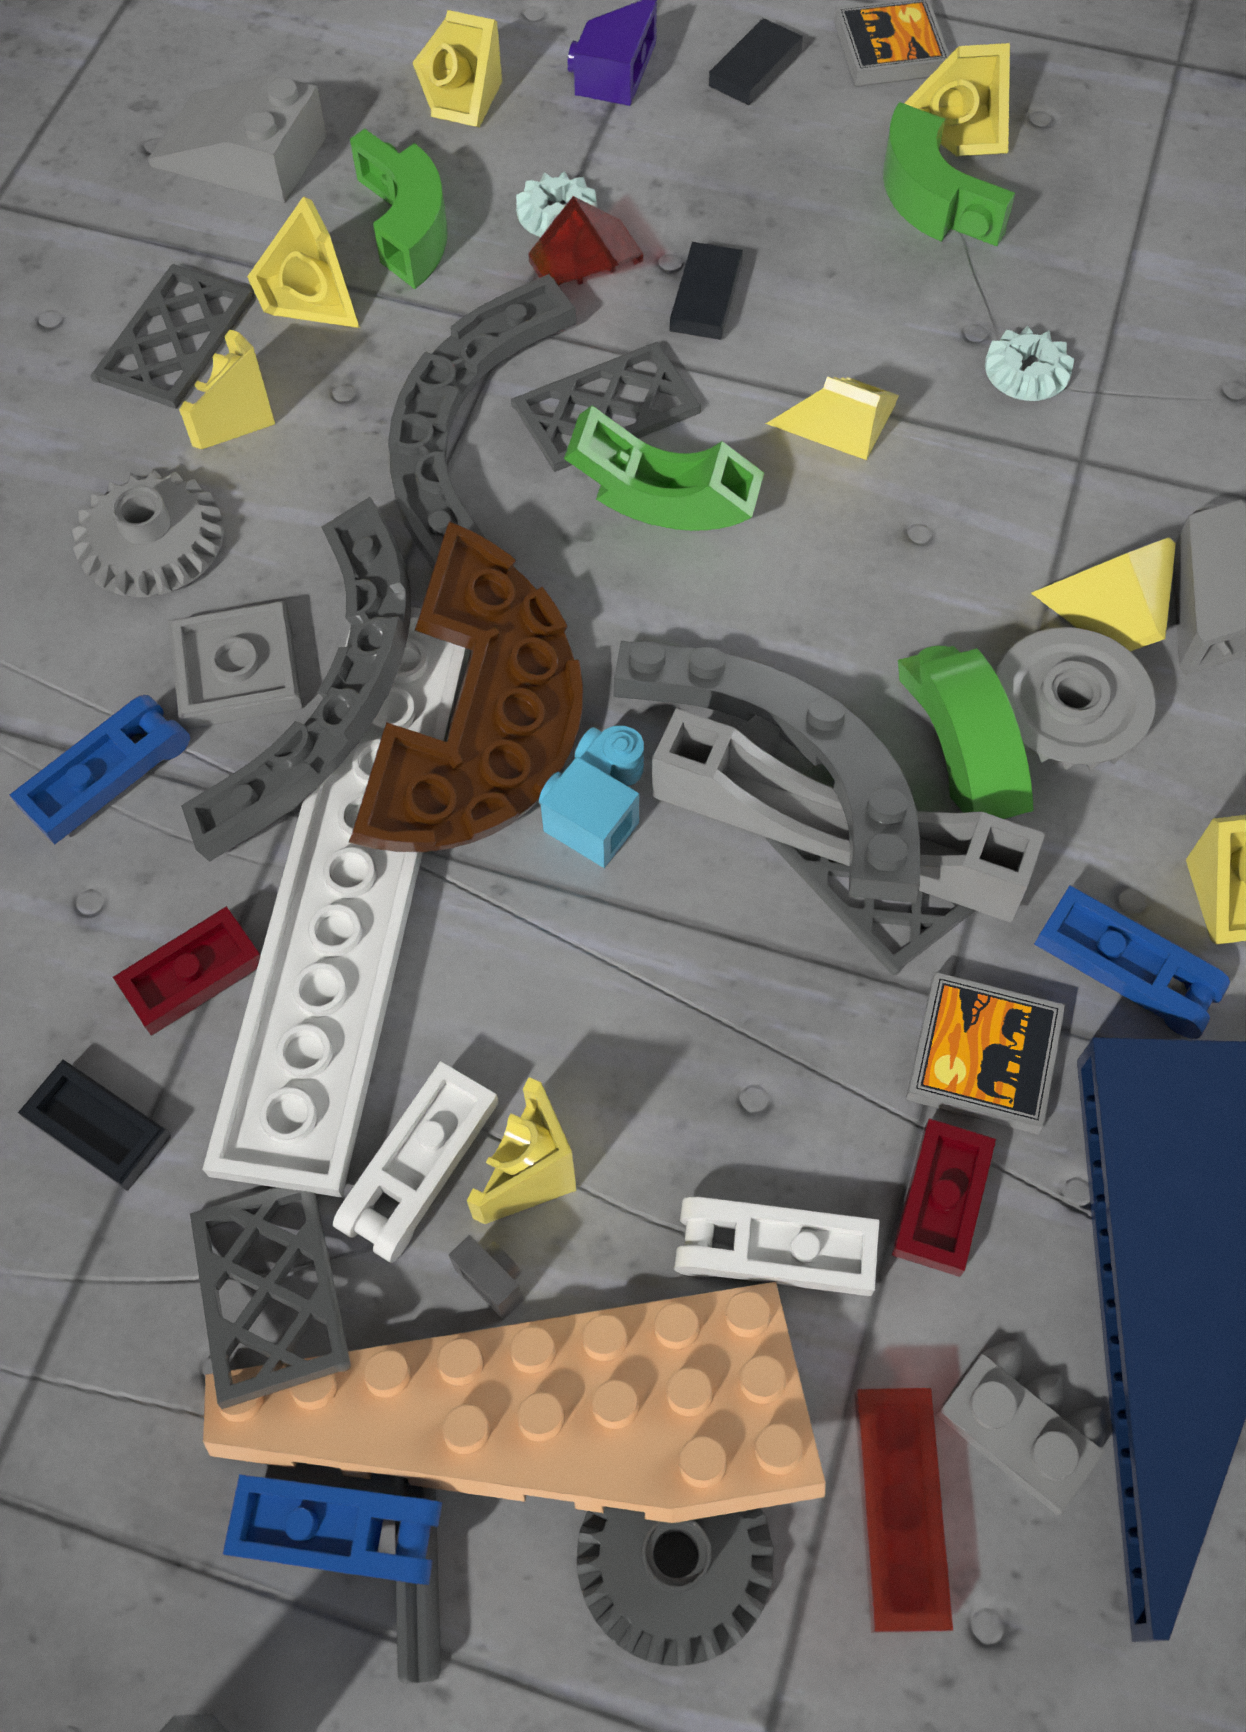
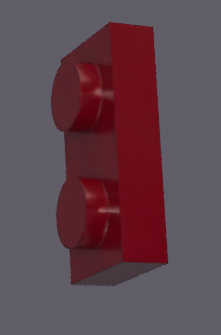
[113,906,261,1036]
[892,1118,996,1277]

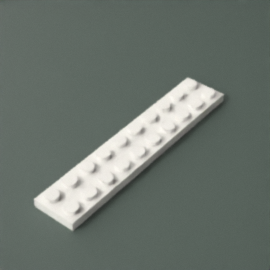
[203,607,470,1197]

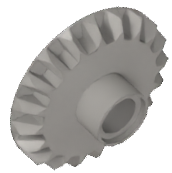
[72,469,224,597]
[996,627,1156,771]

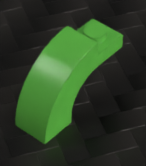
[883,102,1015,247]
[350,129,447,289]
[564,405,764,531]
[898,646,1034,819]

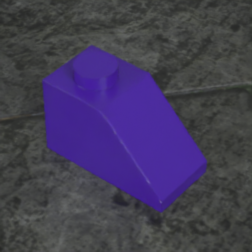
[567,0,657,106]

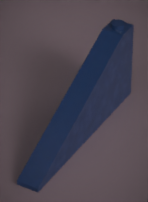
[1077,1037,1246,1643]

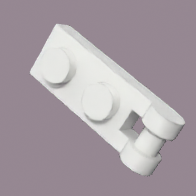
[333,1061,499,1263]
[674,1197,879,1296]

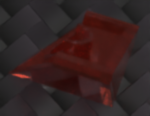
[528,196,643,286]

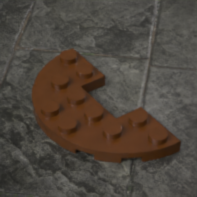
[349,522,583,852]

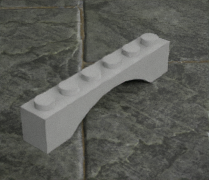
[652,708,1046,923]

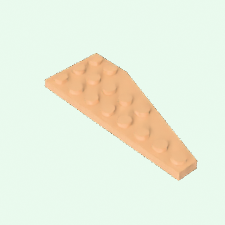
[203,1282,825,1523]

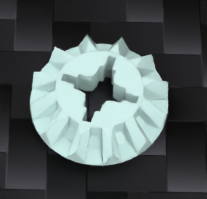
[516,171,597,239]
[985,325,1074,401]

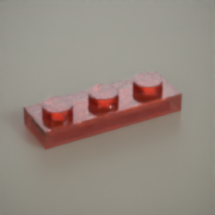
[854,1388,953,1633]

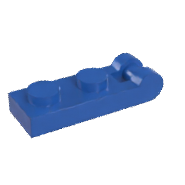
[9,694,190,845]
[1034,885,1230,1039]
[222,1474,443,1585]

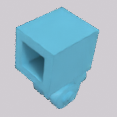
[539,726,644,869]

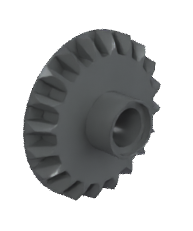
[577,1507,774,1666]

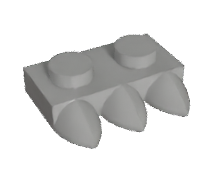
[936,1341,1106,1515]

